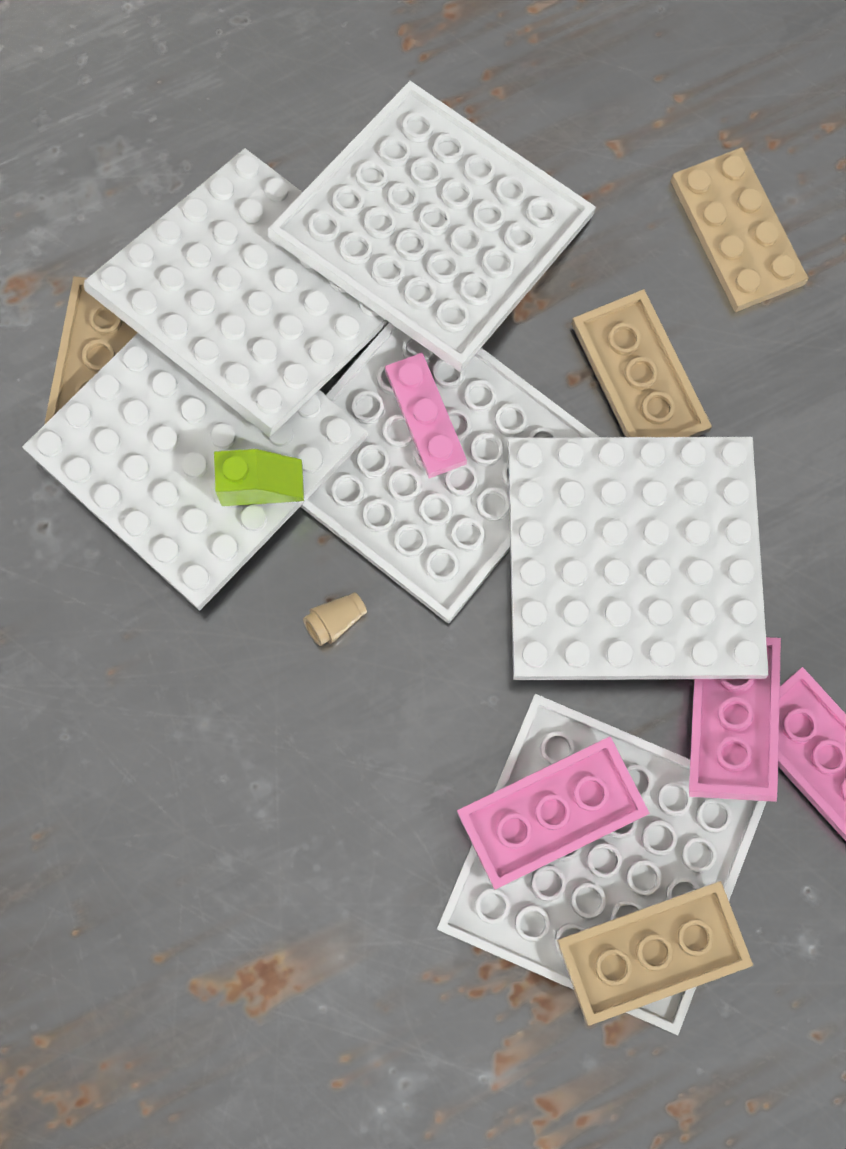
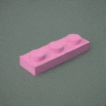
[385,353,467,478]

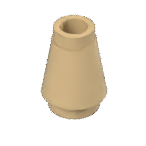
[303,592,367,646]

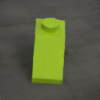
[214,449,304,506]

